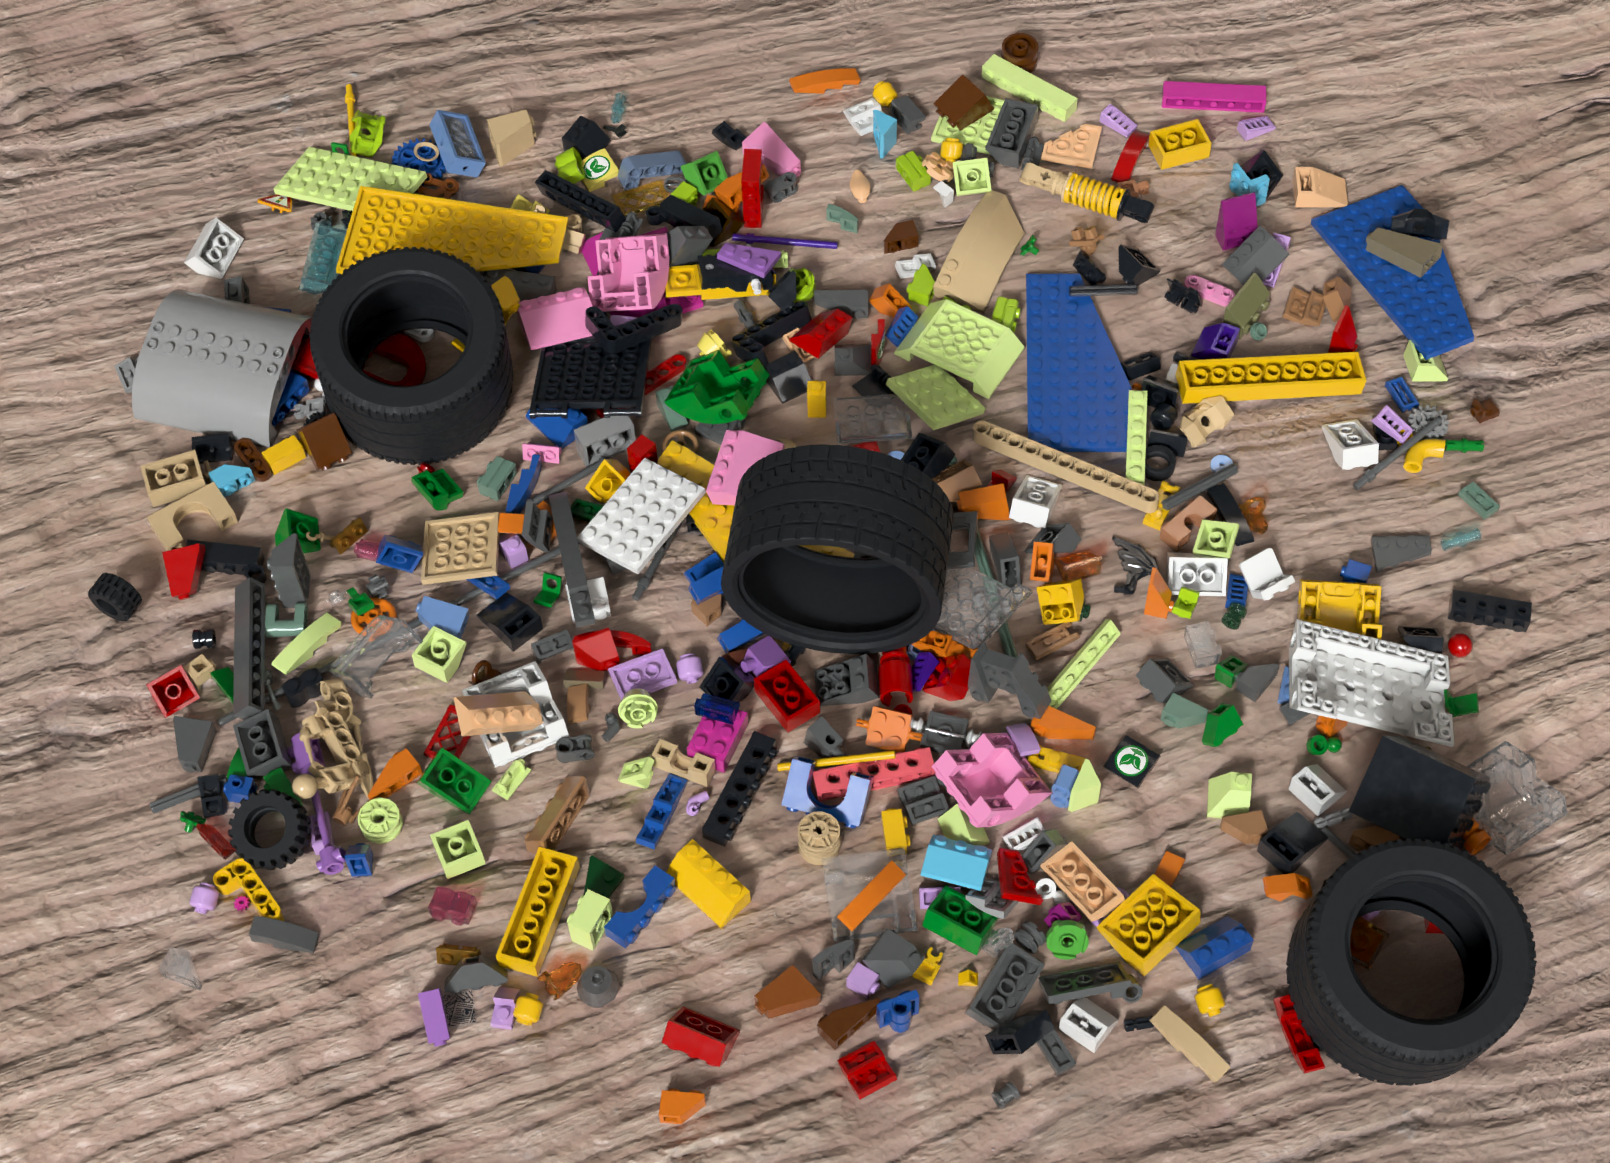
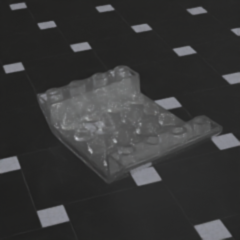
[934,549,1033,649]

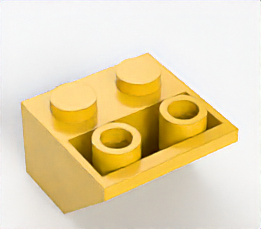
[1036,579,1084,625]

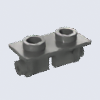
[1021,136,1045,170]

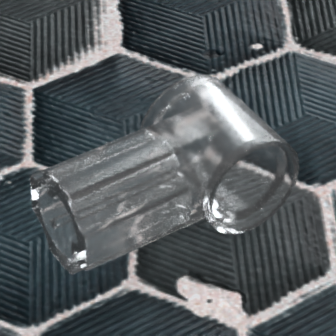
[982,927,1015,957]

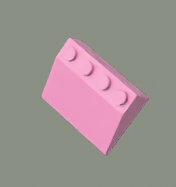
[516,287,593,350]
[706,430,784,505]

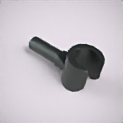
[603,124,627,138]

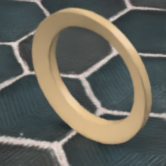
[414,142,439,161]

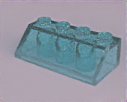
[299,223,347,294]

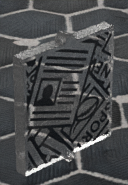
[442,989,477,1029]

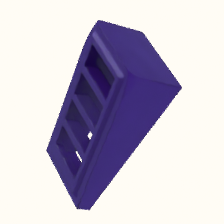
[912,652,939,692]

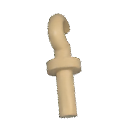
[306,532,335,542]

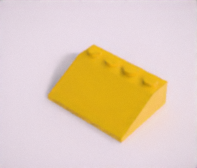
[1097,874,1201,977]

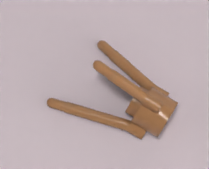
[332,775,369,826]

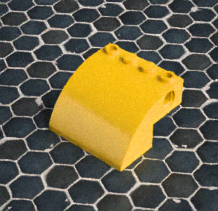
[1297,579,1382,639]

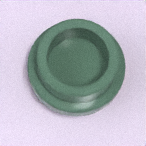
[1250,322,1267,341]

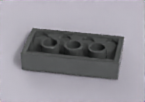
[965,942,1045,1030]

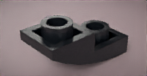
[1372,416,1397,450]

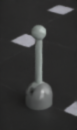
[264,670,281,710]

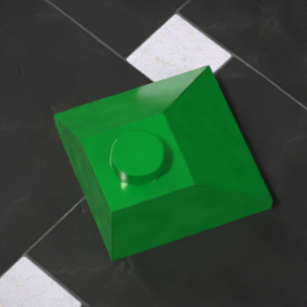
[275,508,321,554]

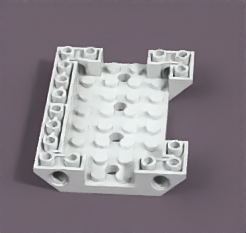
[1289,619,1454,747]

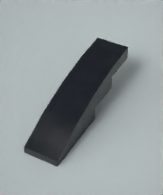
[1207,483,1254,546]

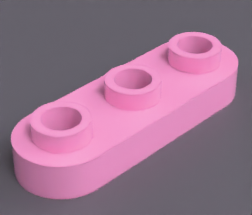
[1184,275,1235,307]

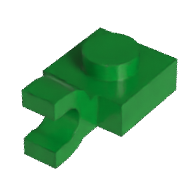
[346,587,375,616]

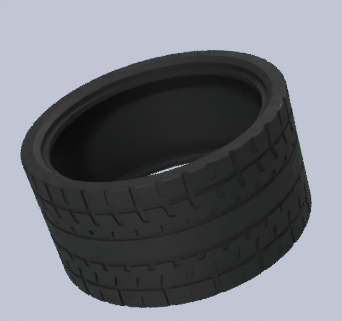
[721,445,954,654]

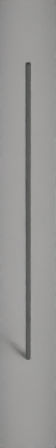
[217,543,580,726]

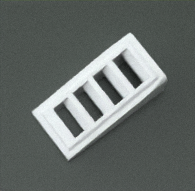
[1002,817,1045,852]

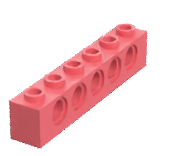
[812,747,935,802]

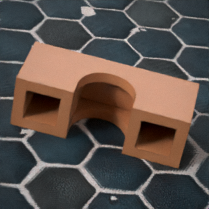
[1160,496,1217,552]

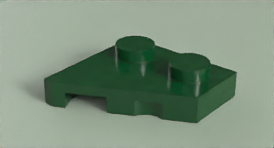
[584,855,625,898]

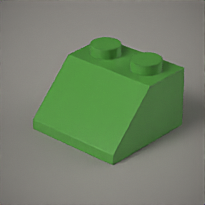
[680,151,728,195]

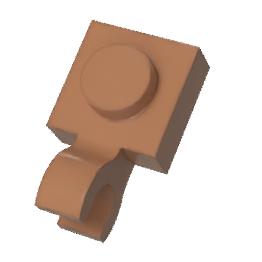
[1117,180,1149,198]

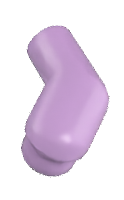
[686,791,709,816]

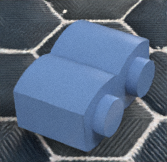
[1050,765,1079,808]

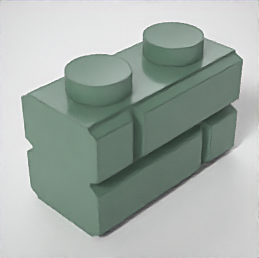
[477,456,517,501]

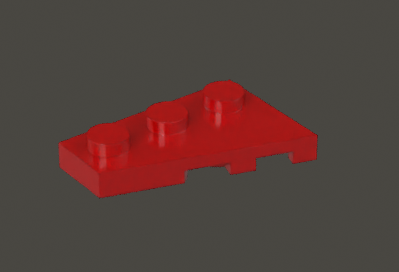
[997,848,1043,905]

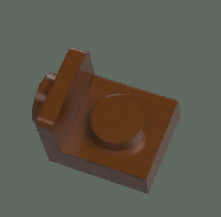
[1470,399,1500,424]

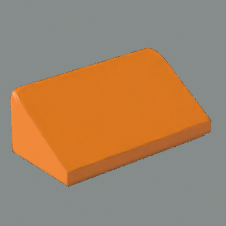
[498,513,524,534]

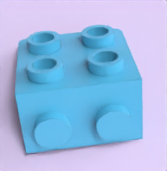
[1229,163,1270,206]

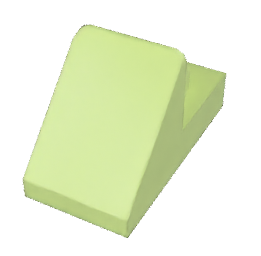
[618,757,654,788]

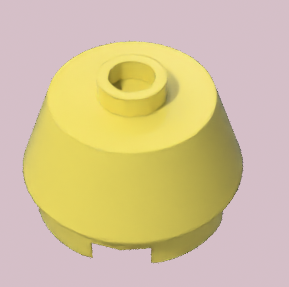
[697,329,732,361]

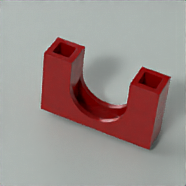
[741,149,764,228]

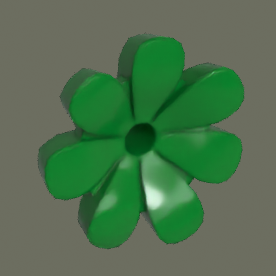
[1020,235,1039,256]
[180,811,206,833]

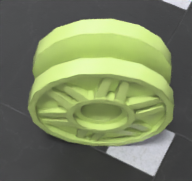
[358,798,403,844]

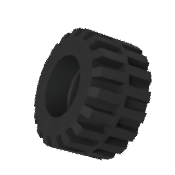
[88,573,142,621]

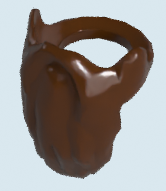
[468,660,503,685]

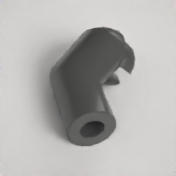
[601,713,620,742]

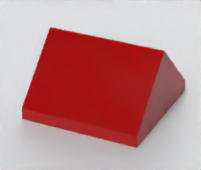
[146,664,200,718]

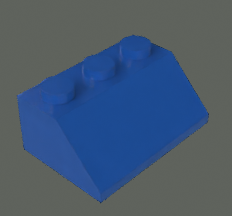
[525,409,588,449]
[1175,916,1254,980]

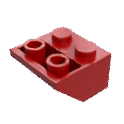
[922,654,971,701]

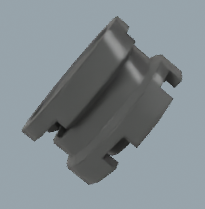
[1014,921,1046,954]

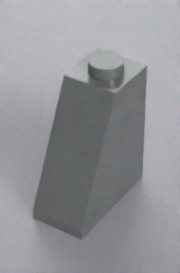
[989,532,1021,592]
[173,716,216,773]

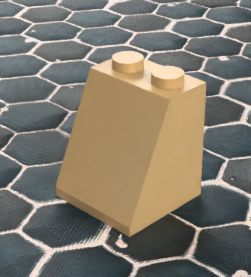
[487,109,536,167]

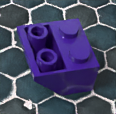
[1191,323,1240,360]

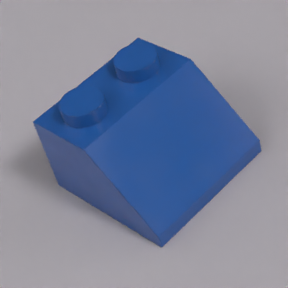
[376,535,423,573]

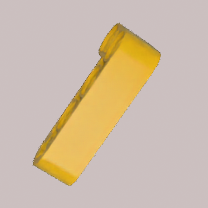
[213,858,284,921]

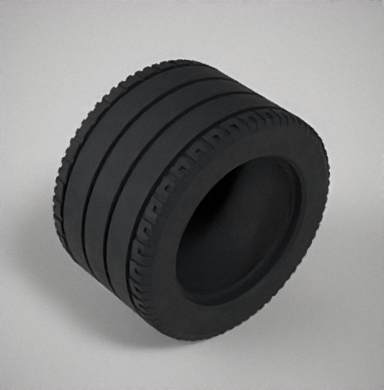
[310,247,514,465]
[1286,839,1537,1086]

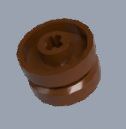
[1001,33,1038,73]

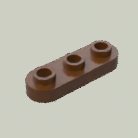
[234,438,272,482]

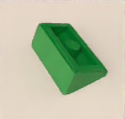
[210,667,234,704]

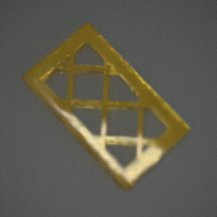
[612,180,668,216]

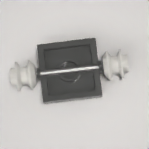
[911,711,982,753]

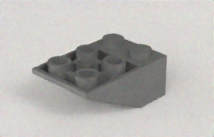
[814,654,880,706]

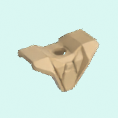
[1180,396,1234,447]

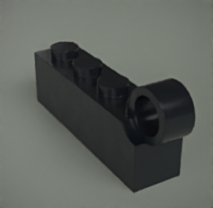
[645,195,723,240]
[185,539,267,584]

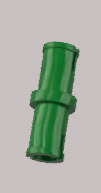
[1444,438,1484,453]

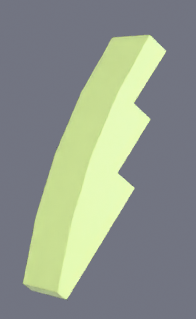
[272,613,341,675]

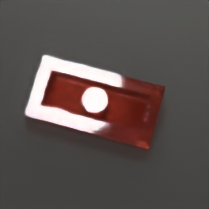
[196,824,236,860]

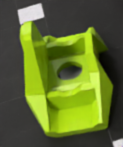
[349,110,386,157]

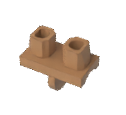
[1069,226,1104,255]

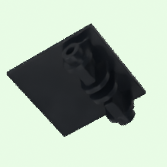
[1164,278,1202,314]
[852,364,896,409]

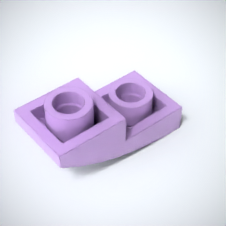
[1006,723,1040,756]

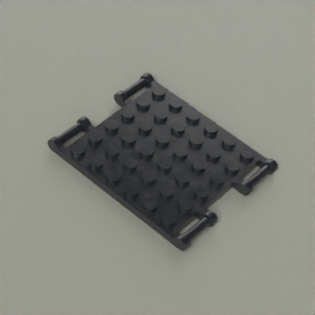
[529,336,653,419]

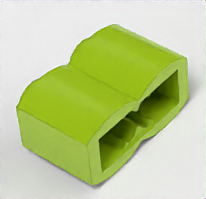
[555,147,585,184]

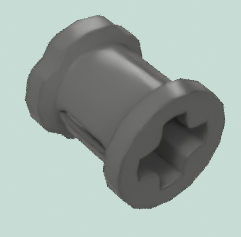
[991,1081,1020,1109]

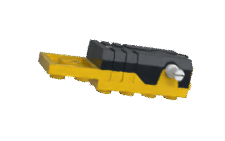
[665,244,776,300]

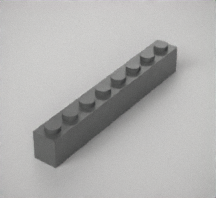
[233,577,265,720]

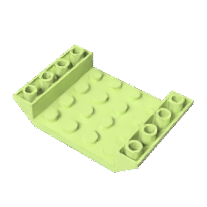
[894,299,1024,399]

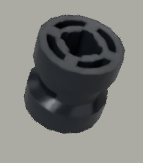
[192,629,216,649]

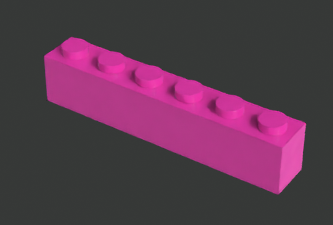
[1162,81,1266,113]

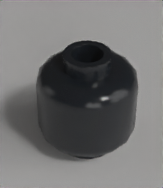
[1150,403,1178,430]

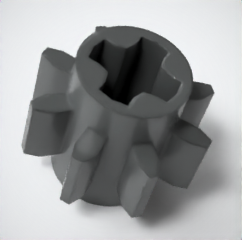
[310,212,332,234]
[366,574,390,599]

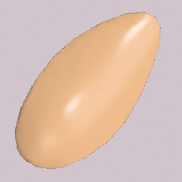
[850,170,870,203]

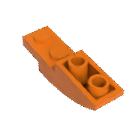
[911,630,978,660]

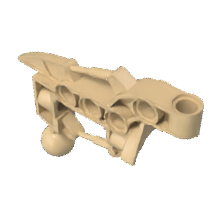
[292,678,373,799]

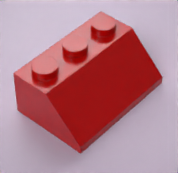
[789,309,853,359]
[662,1007,740,1067]

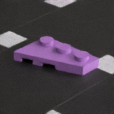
[717,243,781,278]

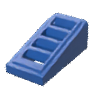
[885,306,918,347]
[1225,574,1248,611]

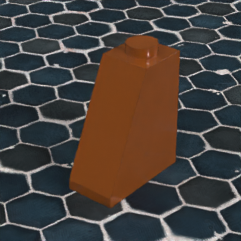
[754,965,821,1019]

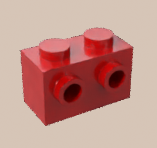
[627,434,658,473]

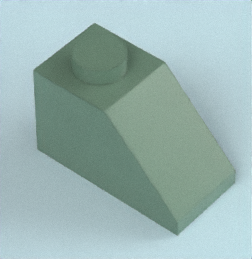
[655,386,688,432]
[1161,693,1209,729]

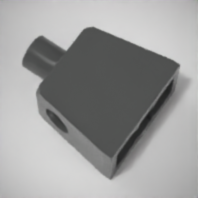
[804,716,848,758]

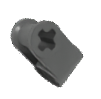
[764,172,798,203]
[555,734,595,763]

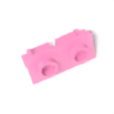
[522,442,562,464]

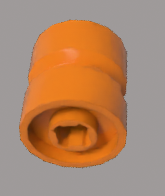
[1463,818,1491,855]

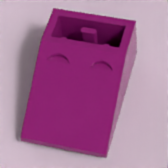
[1215,192,1258,251]

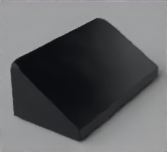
[1120,352,1161,380]
[1148,429,1188,457]

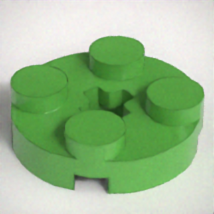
[1046,920,1089,960]

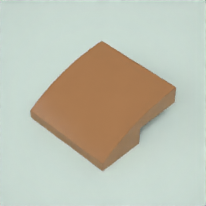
[1282,287,1326,326]

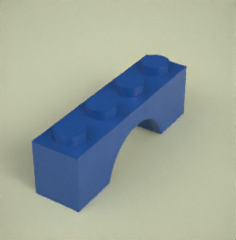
[604,866,676,949]

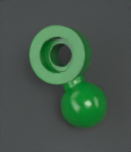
[1306,735,1342,755]

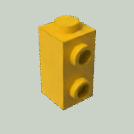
[807,380,826,418]
[261,435,306,475]
[881,808,910,857]

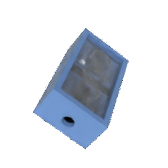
[429,110,486,178]

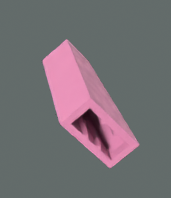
[742,122,801,181]

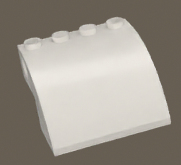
[462,661,569,767]

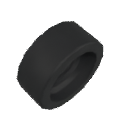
[1145,445,1176,481]

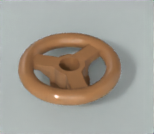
[662,430,699,453]

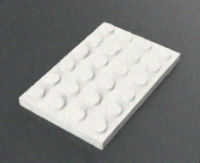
[577,458,706,574]

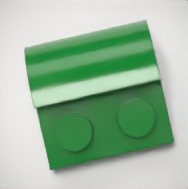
[411,468,464,511]

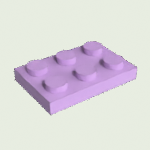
[608,648,677,701]

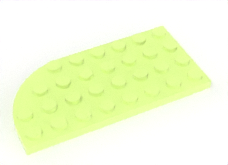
[273,147,427,211]

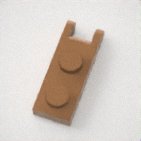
[1025,622,1081,661]

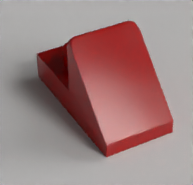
[986,469,1017,493]

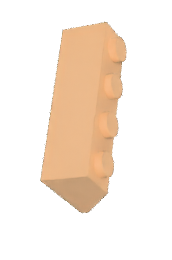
[454,691,543,736]

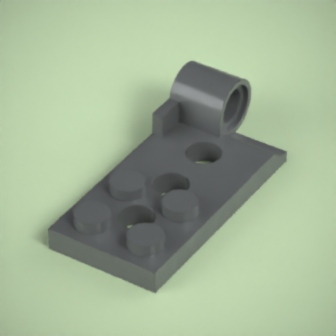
[1038,961,1143,1004]

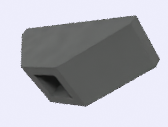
[444,955,508,994]

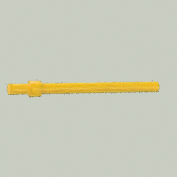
[345,84,357,157]
[777,750,896,771]

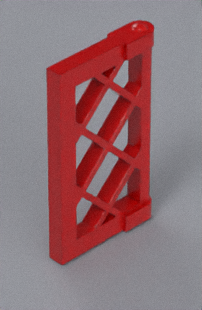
[423,705,471,759]

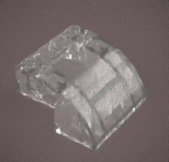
[1467,741,1568,855]
[821,848,917,942]

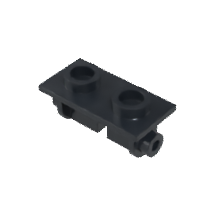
[1073,251,1106,285]

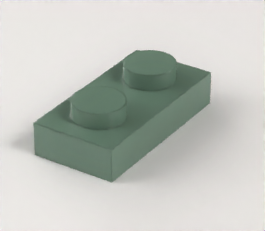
[1458,482,1500,520]

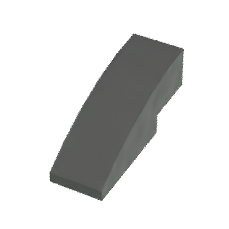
[249,916,319,953]

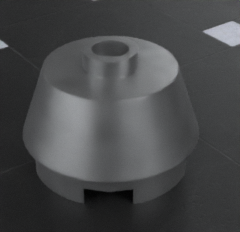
[577,966,619,1008]

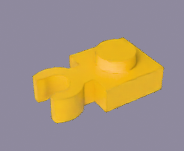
[912,947,943,986]

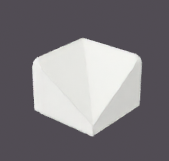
[933,181,954,208]

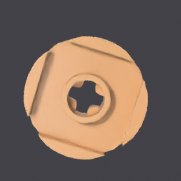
[922,152,954,182]

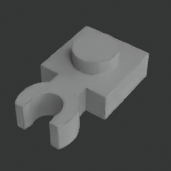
[294,397,326,419]

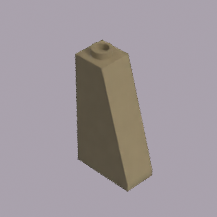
[1366,228,1443,278]

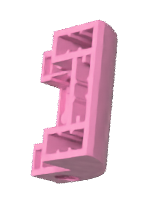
[587,233,669,312]
[931,733,1052,828]

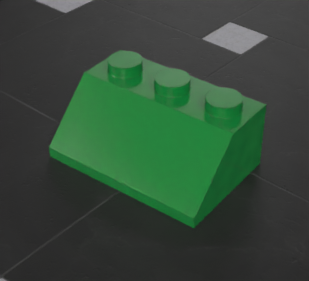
[922,886,999,956]

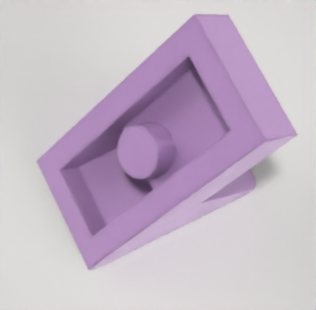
[491,987,521,1030]

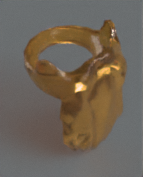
[1238,497,1268,535]
[538,962,582,1000]

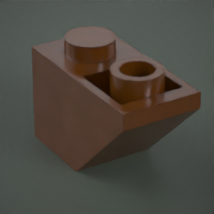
[884,220,919,254]

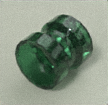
[1221,603,1247,630]

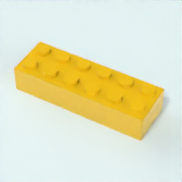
[496,847,580,977]

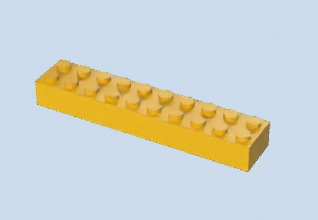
[1175,352,1367,404]

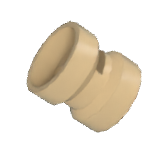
[566,214,583,233]

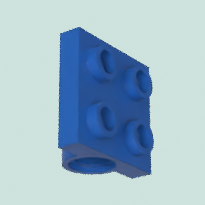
[876,989,919,1033]

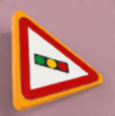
[257,194,292,213]

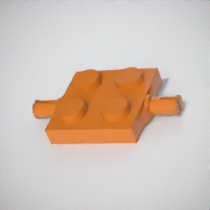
[856,706,923,753]

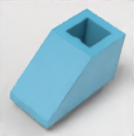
[208,464,255,498]

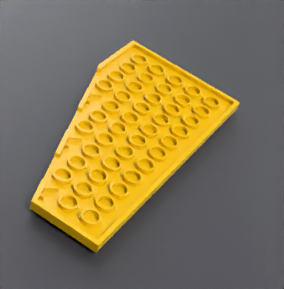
[336,186,569,274]

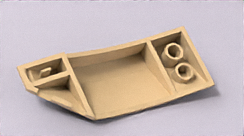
[933,190,1025,313]

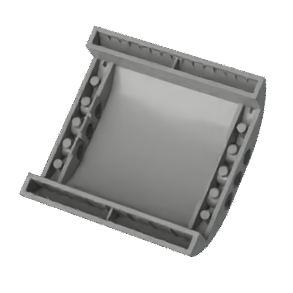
[132,289,313,448]

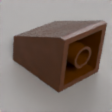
[933,74,994,131]
[296,413,352,471]

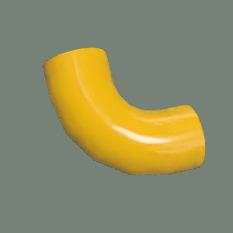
[1403,439,1446,473]

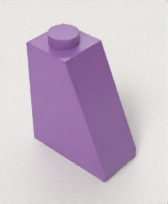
[418,988,451,1047]

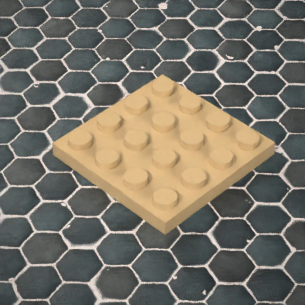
[421,512,500,585]

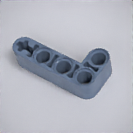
[618,151,687,192]

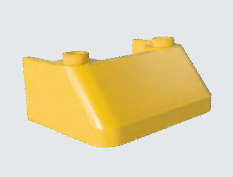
[451,276,520,352]

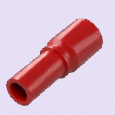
[879,646,913,707]

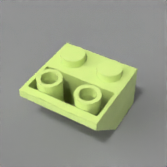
[1403,340,1448,381]

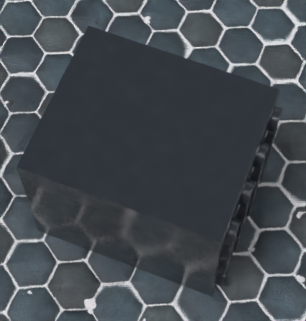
[1348,736,1491,851]

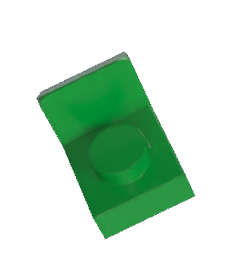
[1215,655,1248,688]

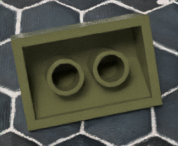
[1223,273,1270,339]

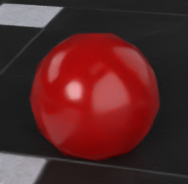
[1448,633,1473,658]

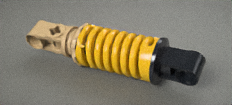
[1019,163,1155,223]

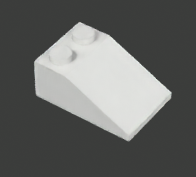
[1322,419,1379,470]
[1009,475,1062,528]

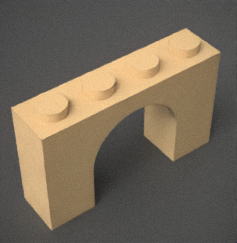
[146,482,238,551]

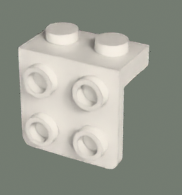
[1239,548,1295,601]

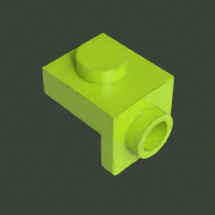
[1172,587,1200,619]

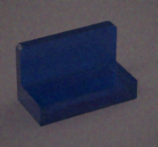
[694,693,740,725]

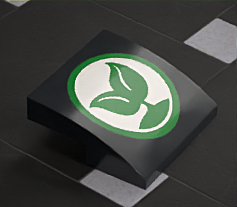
[1103,735,1161,789]

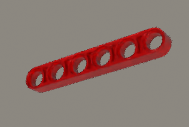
[597,354,687,418]

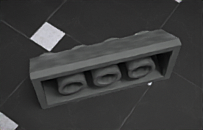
[985,98,1038,168]
[482,269,557,313]
[267,534,311,608]

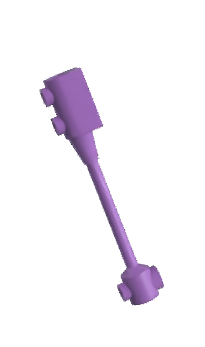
[288,732,346,875]

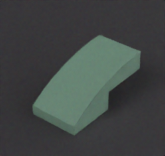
[826,204,858,233]

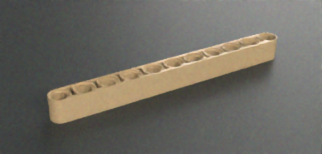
[973,420,1159,513]

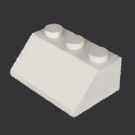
[184,218,244,279]
[1166,552,1228,596]

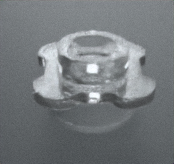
[325,590,346,606]

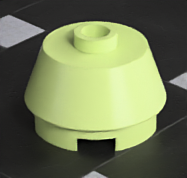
[618,688,658,728]

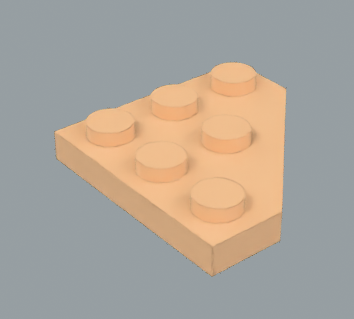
[1041,124,1102,169]

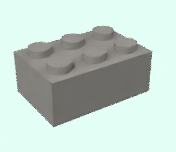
[574,416,636,468]

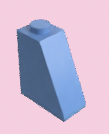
[416,596,469,639]

